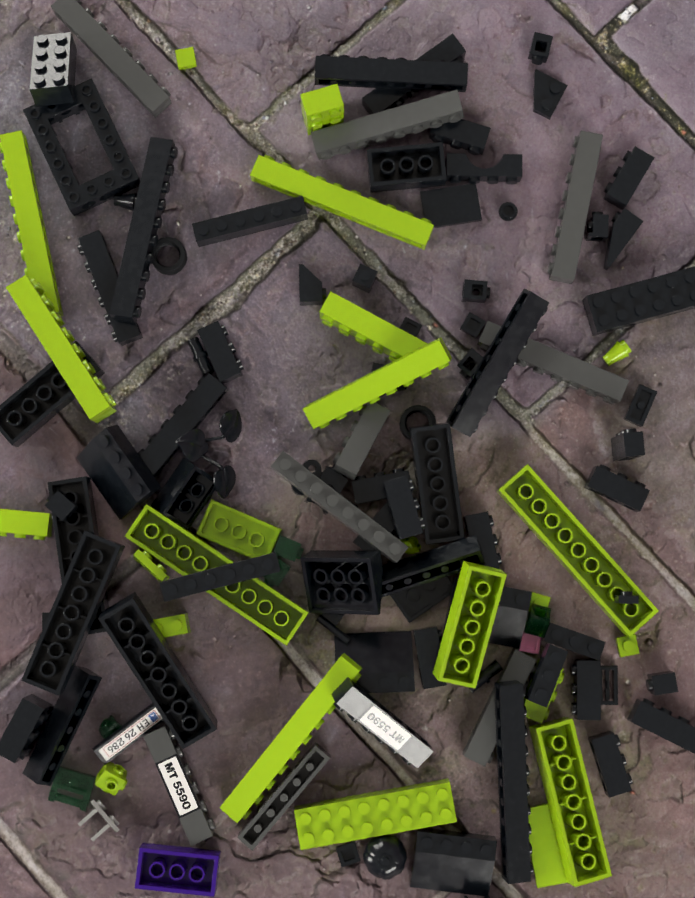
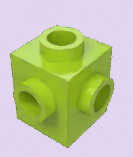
[95,762,128,796]

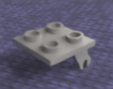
[78,799,120,841]

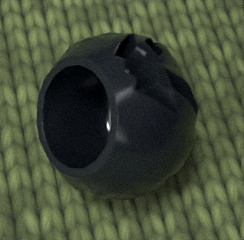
[363,834,407,880]

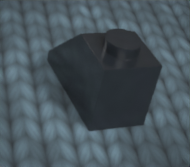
[299,264,326,306]

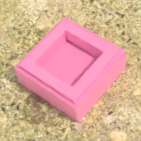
[519,632,542,654]

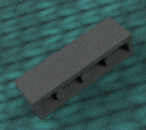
[333,403,391,480]

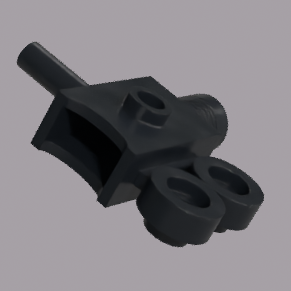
[291,460,358,515]

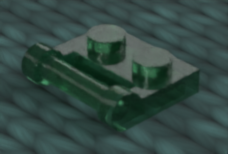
[48,766,96,812]

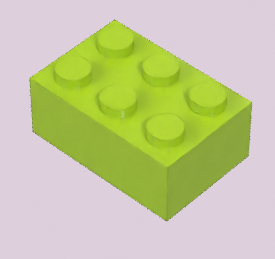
[300,84,344,135]

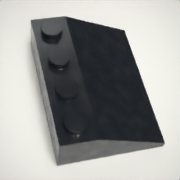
[77,425,162,520]
[300,550,383,615]
[443,577,532,649]
[334,631,415,693]
[410,828,497,896]

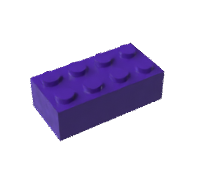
[135,843,221,897]

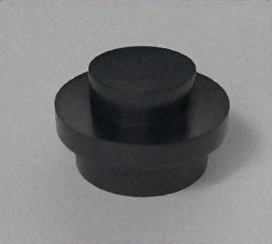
[499,202,518,221]

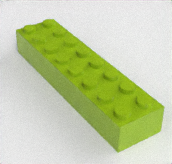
[6,275,117,424]
[529,717,612,887]
[294,778,457,850]

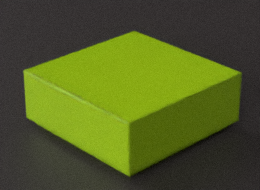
[175,47,197,70]

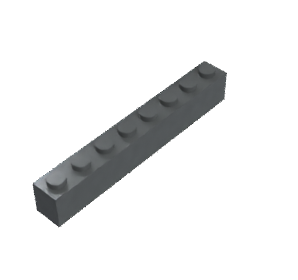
[51,0,171,118]
[311,90,464,160]
[547,130,603,284]
[477,321,629,405]
[271,451,408,563]

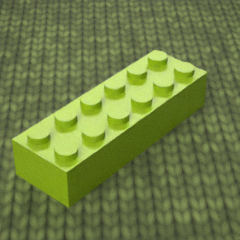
[319,291,428,361]
[433,561,507,689]

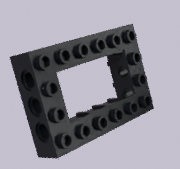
[23,78,140,216]

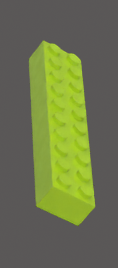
[496,464,659,637]
[124,504,309,646]

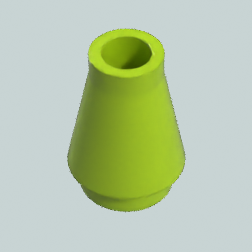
[602,339,632,366]

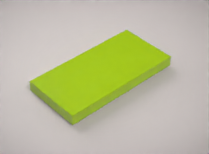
[196,499,282,558]
[528,803,567,888]

